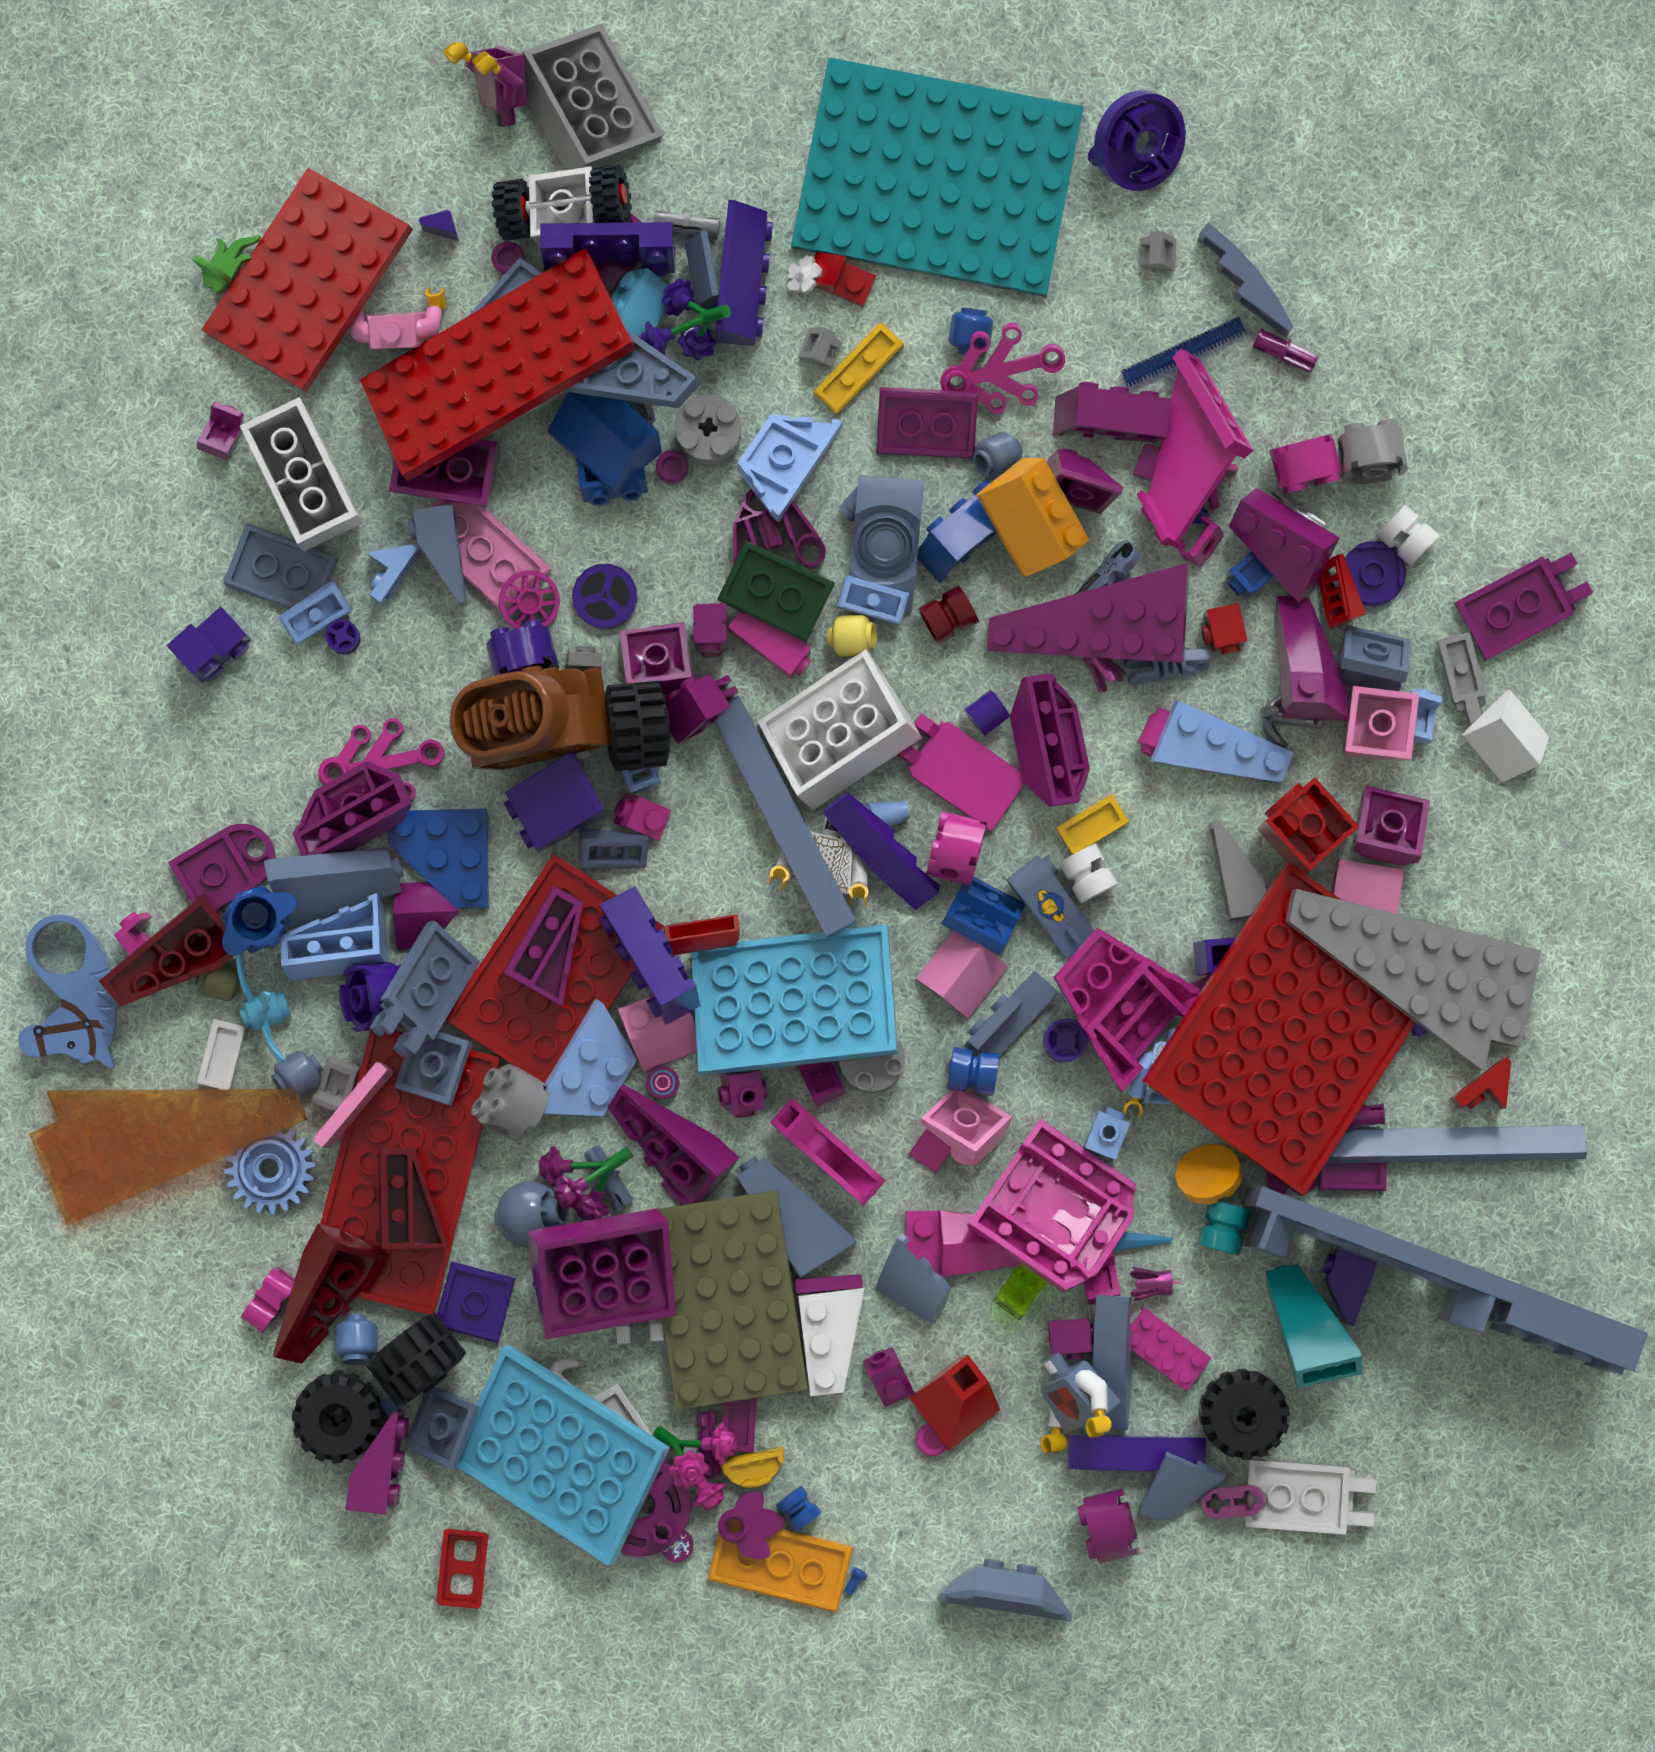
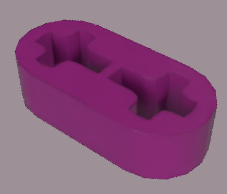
[1201,1485,1267,1519]

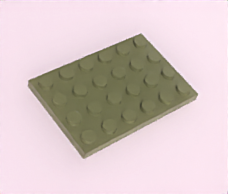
[658,1190,809,1410]

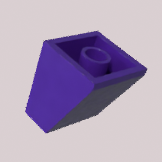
[504,751,608,853]

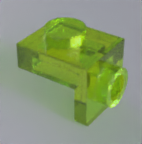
[992,1263,1048,1320]

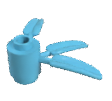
[235,953,292,1063]

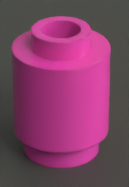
[1137,708,1170,757]

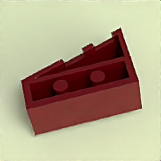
[378,1148,449,1250]

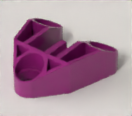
[733,489,826,569]

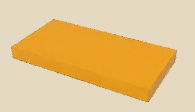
[707,1519,853,1613]

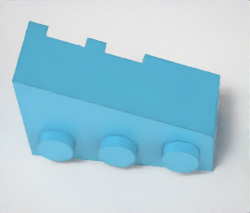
[611,268,668,338]

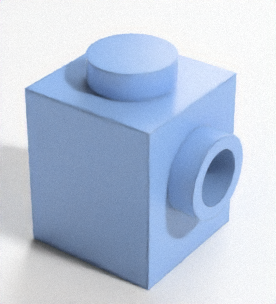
[1083,1107,1130,1160]

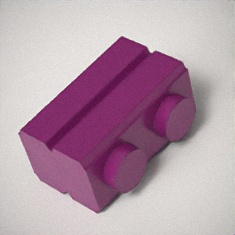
[693,603,728,658]

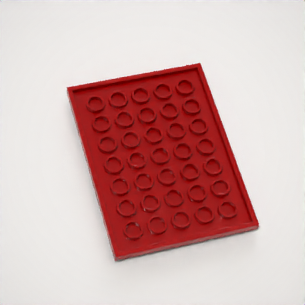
[1141,862,1415,1196]

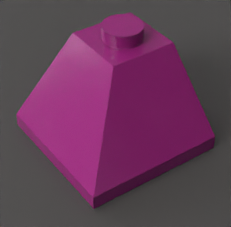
[1047,449,1123,514]

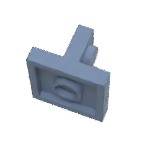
[1337,625,1410,691]

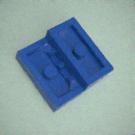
[941,877,1026,955]

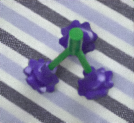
[639,278,731,361]

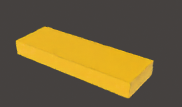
[813,322,904,415]

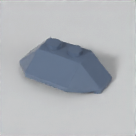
[937,1559,1072,1622]

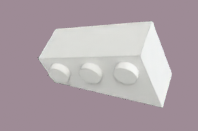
[798,1287,865,1396]

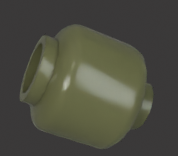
[196,958,247,1001]

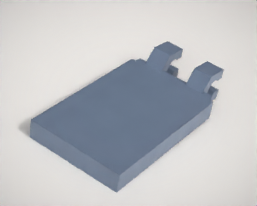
[370,921,480,1057]

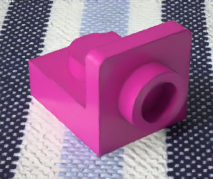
[114,912,152,955]

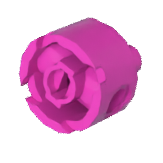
[1269,434,1342,494]
[926,812,987,886]

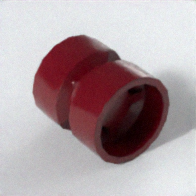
[918,585,979,645]

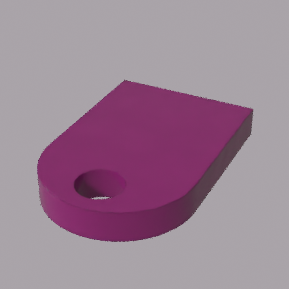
[168,823,276,909]

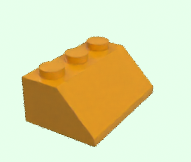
[976,458,1089,577]

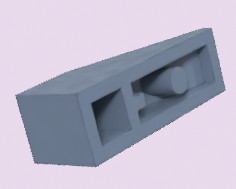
[408,504,468,607]

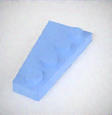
[1150,701,1294,783]

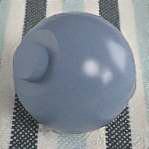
[494,1181,569,1248]

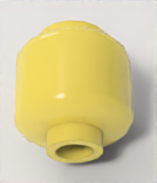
[827,615,877,658]

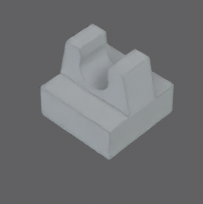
[1139,231,1177,271]
[798,327,843,367]

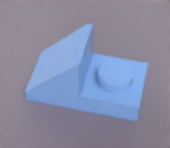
[367,544,421,606]

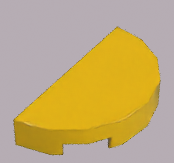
[719,1446,784,1488]

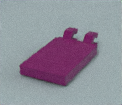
[1455,552,1593,661]

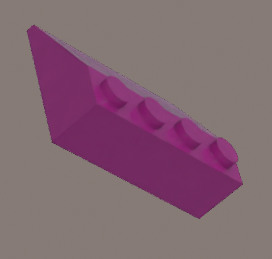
[527,1208,676,1340]

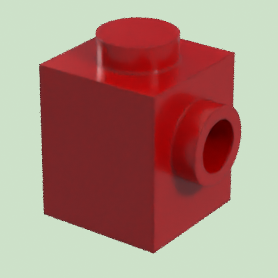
[1201,603,1248,656]

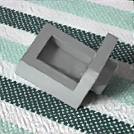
[311,1056,360,1113]

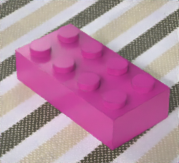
[1130,1307,1211,1391]

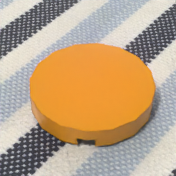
[1175,1144,1243,1205]

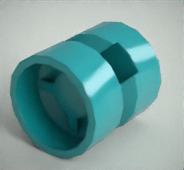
[1198,1201,1251,1256]

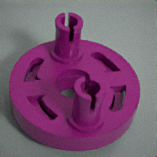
[620,1460,691,1557]

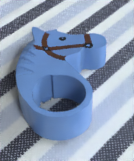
[18,915,117,1069]

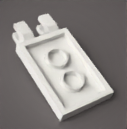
[1245,1459,1377,1535]

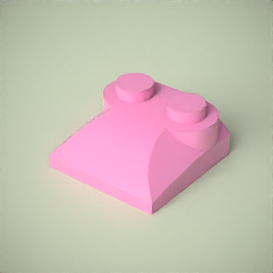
[920,1089,1012,1165]

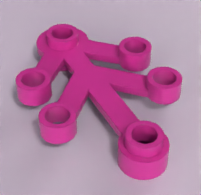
[940,323,1065,414]
[318,718,445,802]

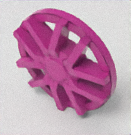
[498,570,560,629]

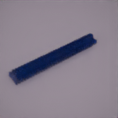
[1120,316,1246,388]

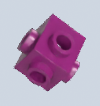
[717,1070,768,1118]

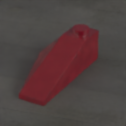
[99,893,233,1007]
[273,1224,388,1364]

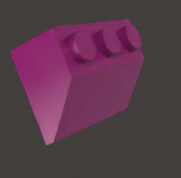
[389,439,500,507]

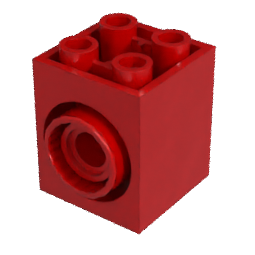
[1257,777,1359,874]

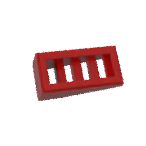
[1319,553,1366,629]

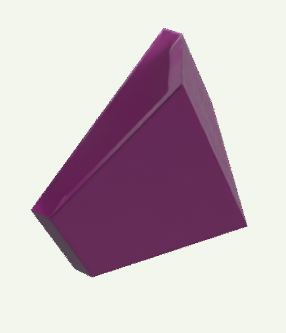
[393,882,459,949]

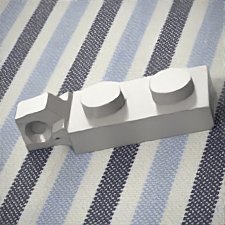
[1436,632,1487,727]

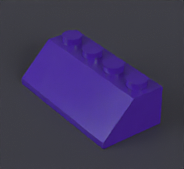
[716,199,773,346]

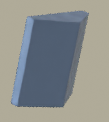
[685,231,719,309]
[395,1032,472,1106]
[405,1387,480,1470]

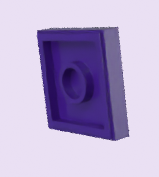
[437,1261,516,1343]

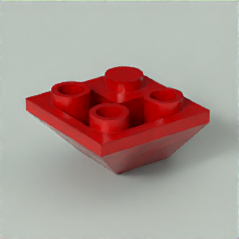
[908,1355,1000,1451]

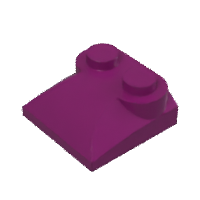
[620,622,692,695]
[1353,786,1430,866]

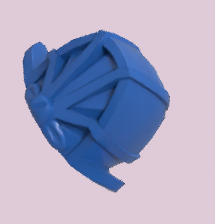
[222,886,297,956]

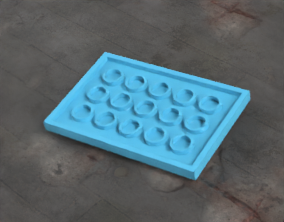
[691,924,898,1076]
[457,1345,670,1566]

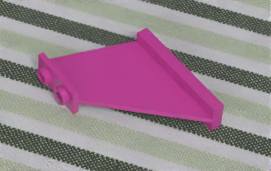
[1136,348,1254,551]

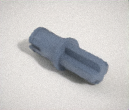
[584,1145,634,1210]

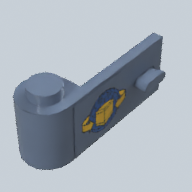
[1006,855,1094,959]

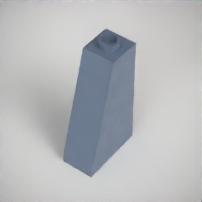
[264,847,404,929]
[737,1156,857,1278]

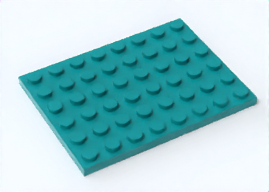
[791,57,1084,297]

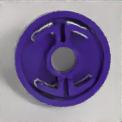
[1088,90,1186,191]

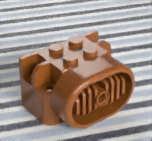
[450,666,611,770]

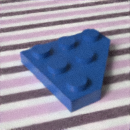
[388,808,489,909]

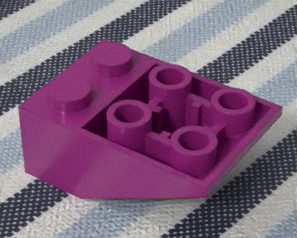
[346,1409,409,1515]

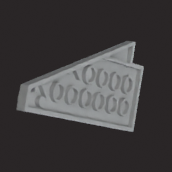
[1285,889,1541,1070]

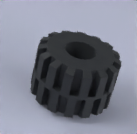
[605,681,670,771]
[366,1313,466,1407]
[1199,1369,1290,1460]
[292,1371,383,1464]

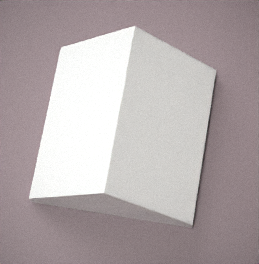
[1462,690,1549,782]

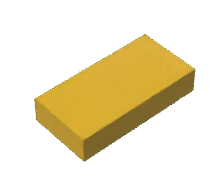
[1055,794,1129,855]

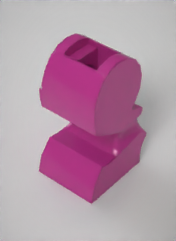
[240,1266,295,1333]

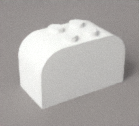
[240,397,363,552]

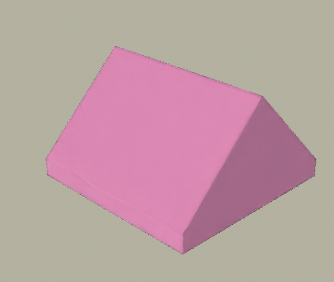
[916,931,1008,1019]

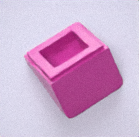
[909,1128,951,1173]

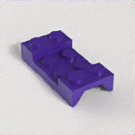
[540,222,676,277]

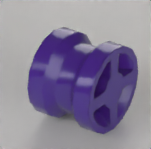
[325,619,361,655]

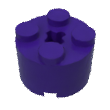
[486,620,559,676]
[339,962,401,1032]

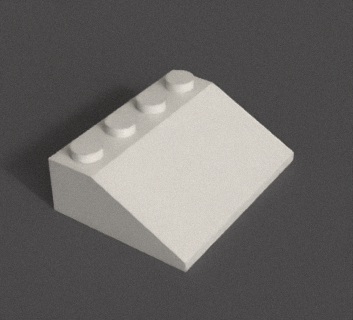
[758,649,922,810]

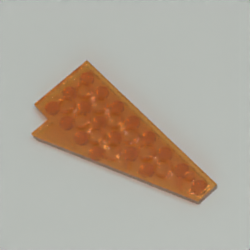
[29,1089,308,1225]

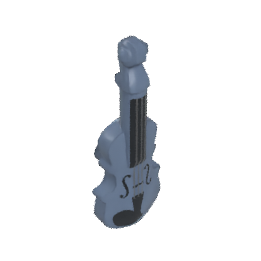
[1075,540,1140,594]

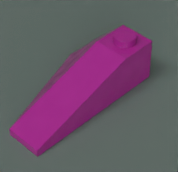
[1276,596,1349,721]
[607,1084,740,1205]

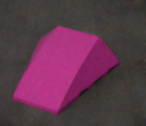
[1053,928,1201,1092]

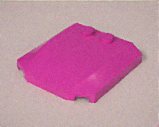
[967,1119,1136,1293]

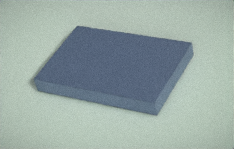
[223,523,339,609]

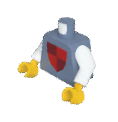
[1040,1352,1121,1453]

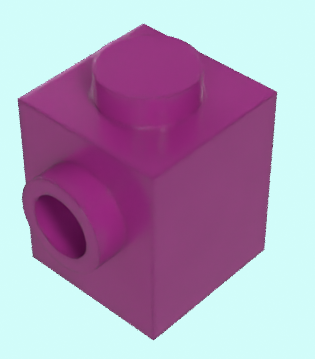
[1048,1317,1094,1360]

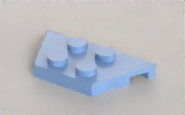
[737,414,842,522]
[544,999,637,1116]

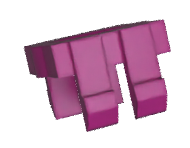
[1178,516,1224,568]

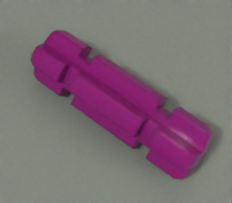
[696,1411,721,1478]

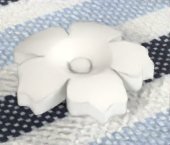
[787,255,822,294]

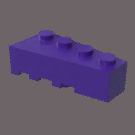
[599,886,701,1025]

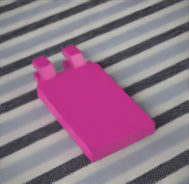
[897,714,1025,832]

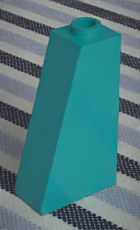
[1265,1264,1363,1389]

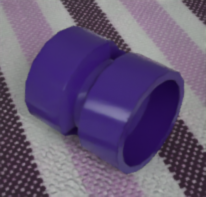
[1043,1018,1088,1063]

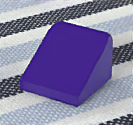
[419,210,459,240]

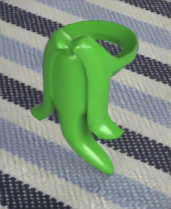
[192,235,261,293]

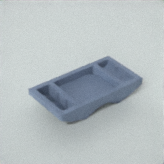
[849,474,924,612]

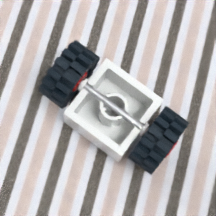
[492,164,632,247]

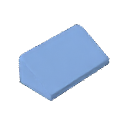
[836,575,909,625]

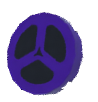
[572,564,638,630]

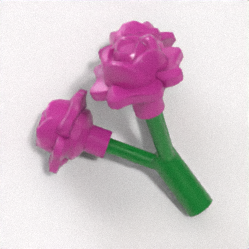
[653,1423,737,1511]

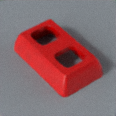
[664,914,740,955]
[436,1529,488,1609]

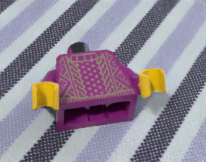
[443,42,527,127]

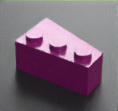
[1053,382,1170,443]
[1228,488,1340,603]
[502,886,583,1006]

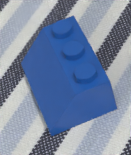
[548,392,662,492]

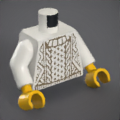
[767,816,869,906]

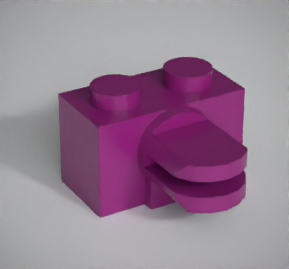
[665,673,739,745]

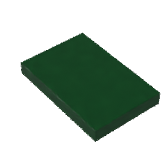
[717,541,835,643]

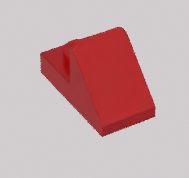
[813,252,876,307]
[1450,1057,1511,1109]

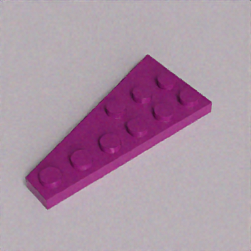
[987,563,1190,663]

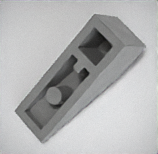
[1209,820,1270,921]

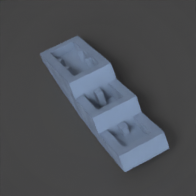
[1197,222,1293,338]
[1093,1294,1133,1430]

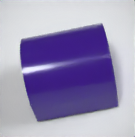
[964,690,1011,736]

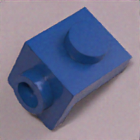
[1226,552,1274,599]

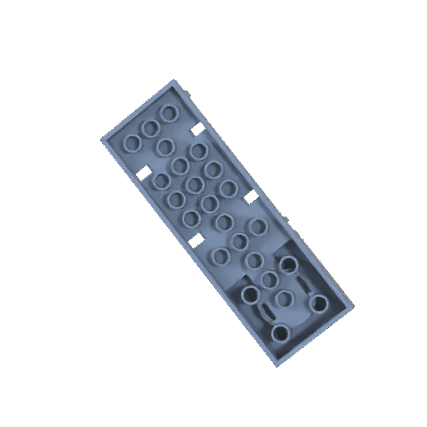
[1242,1186,1648,1375]

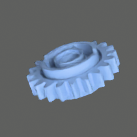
[224,1122,317,1214]

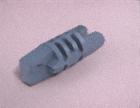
[1124,648,1210,685]

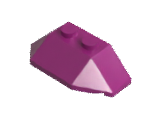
[1010,674,1090,807]
[293,761,412,856]

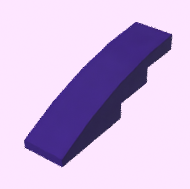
[824,792,940,910]
[1067,1435,1206,1471]

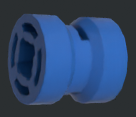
[775,1485,822,1532]

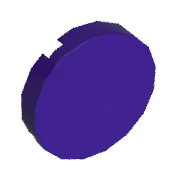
[1345,541,1406,607]

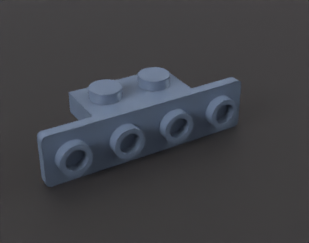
[945,971,1057,1088]

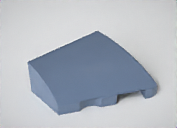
[876,1234,951,1323]
[1139,1452,1226,1520]

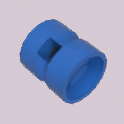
[947,1046,1000,1096]

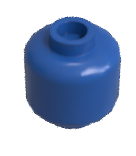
[948,307,993,355]

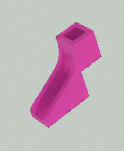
[770,1098,886,1206]

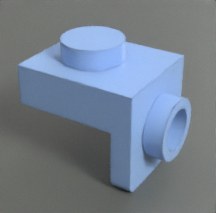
[1409,689,1442,745]

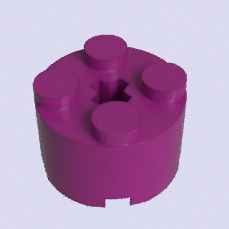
[1077,1488,1139,1564]

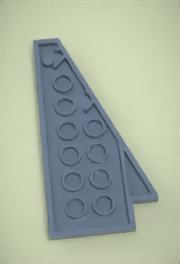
[470,258,701,408]

